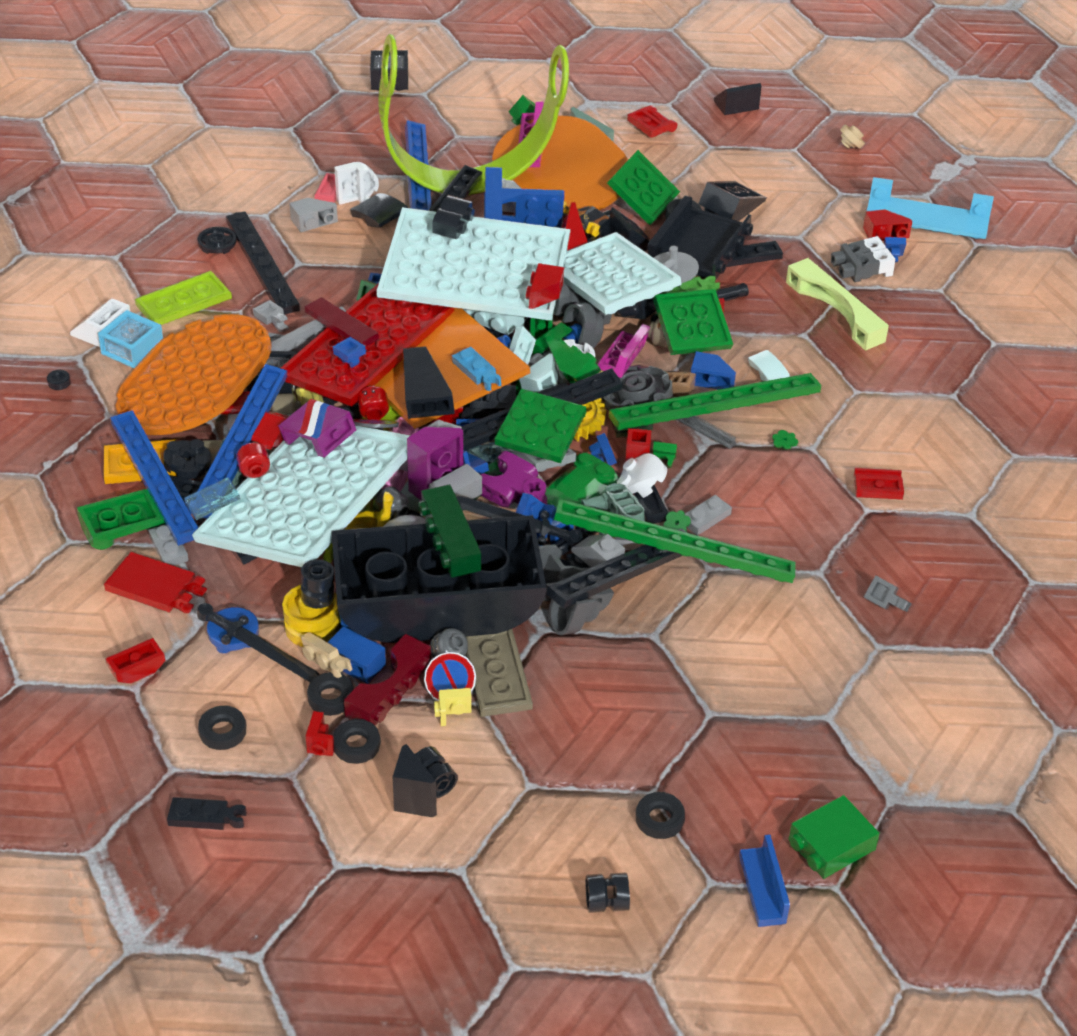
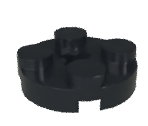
[163,439,211,479]

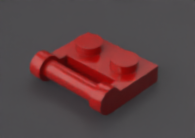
[627,105,678,138]

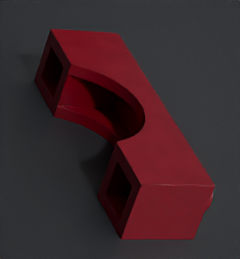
[344,634,432,726]

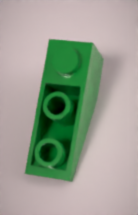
[546,336,601,384]

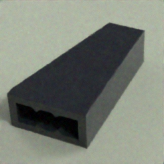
[403,346,455,419]

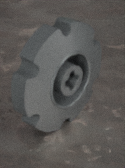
[602,365,673,410]

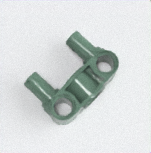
[581,483,645,535]

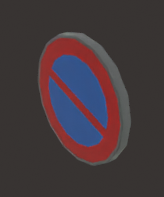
[353,419,399,430]

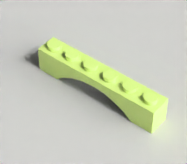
[786,258,889,351]

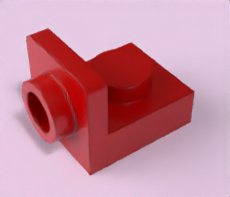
[306,711,334,756]

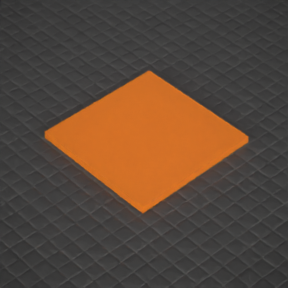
[375,308,531,429]

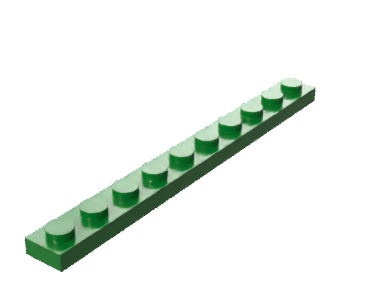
[609,373,822,430]
[554,499,796,583]

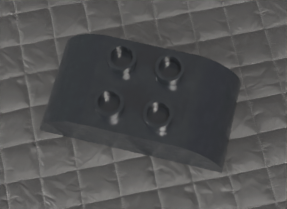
[331,515,547,643]

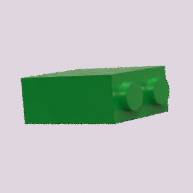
[789,795,880,879]

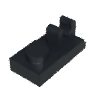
[470,386,516,409]

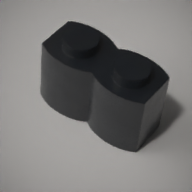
[432,195,475,239]

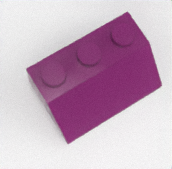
[407,427,463,501]

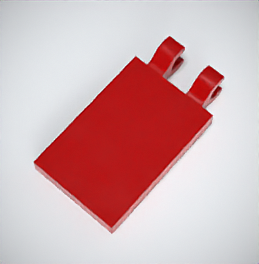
[104,552,207,613]

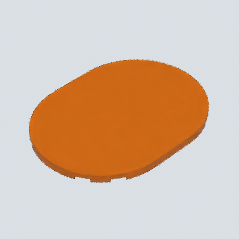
[492,116,628,218]
[115,314,272,435]

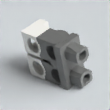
[831,236,895,282]

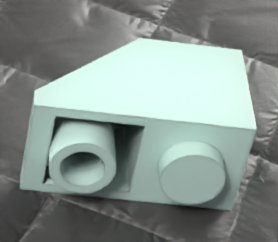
[519,354,558,392]

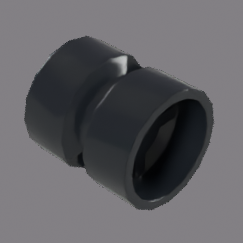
[301,560,334,609]
[415,746,458,798]
[585,872,630,913]

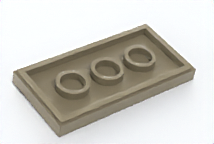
[466,629,533,717]

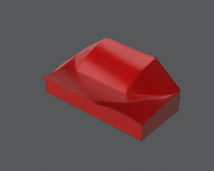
[105,638,166,684]

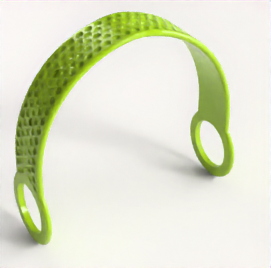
[378,34,569,195]

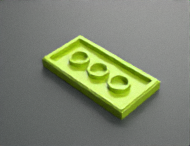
[135,271,232,325]

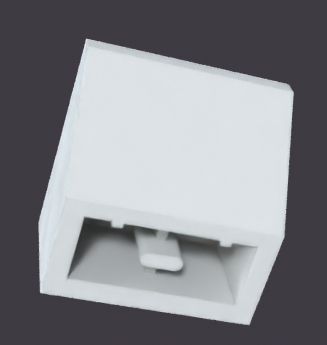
[70,299,130,347]

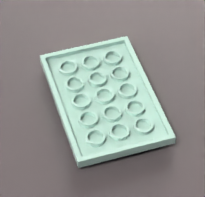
[563,232,681,315]

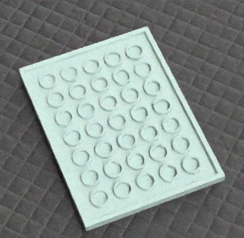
[377,207,570,320]
[192,426,410,567]

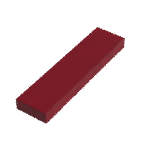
[304,297,379,347]

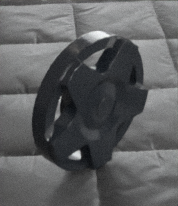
[197,226,237,254]

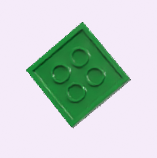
[607,150,680,225]
[653,289,734,355]
[495,389,586,463]

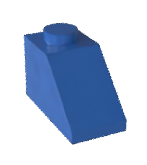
[691,351,736,390]

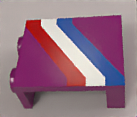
[279,399,356,458]

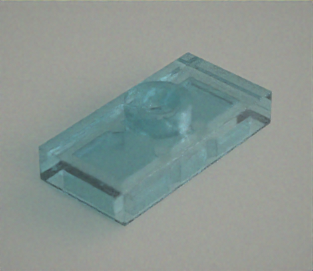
[466,442,515,465]
[184,477,240,520]

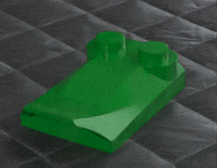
[545,453,619,507]
[77,489,166,550]

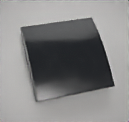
[350,193,408,227]

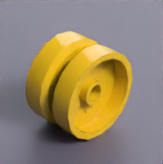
[282,584,340,647]

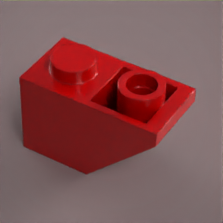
[863,209,912,241]
[526,263,565,309]
[251,411,289,450]
[625,428,652,462]

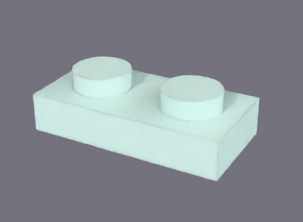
[509,325,536,365]

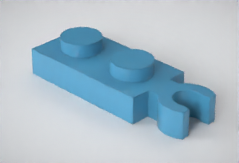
[452,347,502,391]

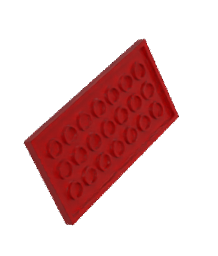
[281,283,455,406]

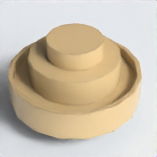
[840,124,865,148]

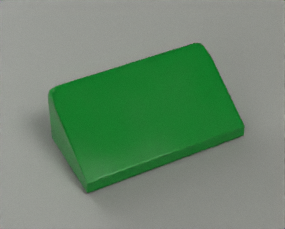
[531,322,572,356]

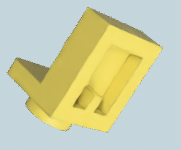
[434,688,471,726]

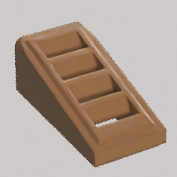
[667,372,696,397]

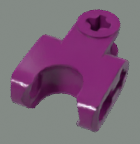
[481,451,547,508]

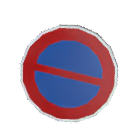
[424,652,476,701]

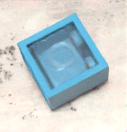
[98,310,163,368]

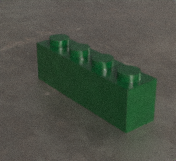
[418,484,481,578]

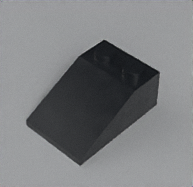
[698,181,767,221]

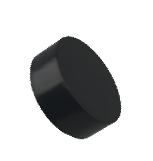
[47,370,71,390]

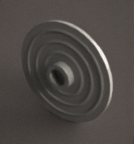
[654,246,699,283]

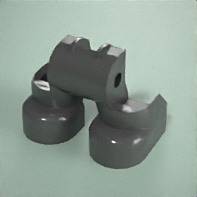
[554,282,612,349]
[539,544,614,635]

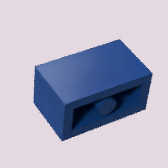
[328,626,386,684]

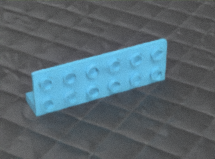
[867,177,994,239]

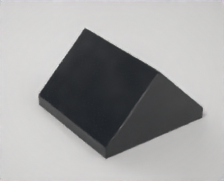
[714,83,762,115]
[609,207,651,251]
[392,744,437,817]

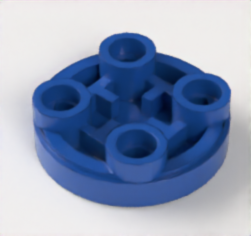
[207,607,259,653]

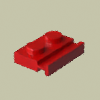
[854,468,904,500]

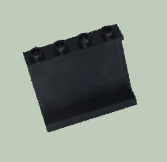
[648,195,753,281]

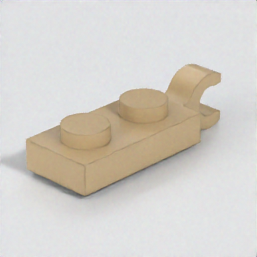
[301,632,353,678]

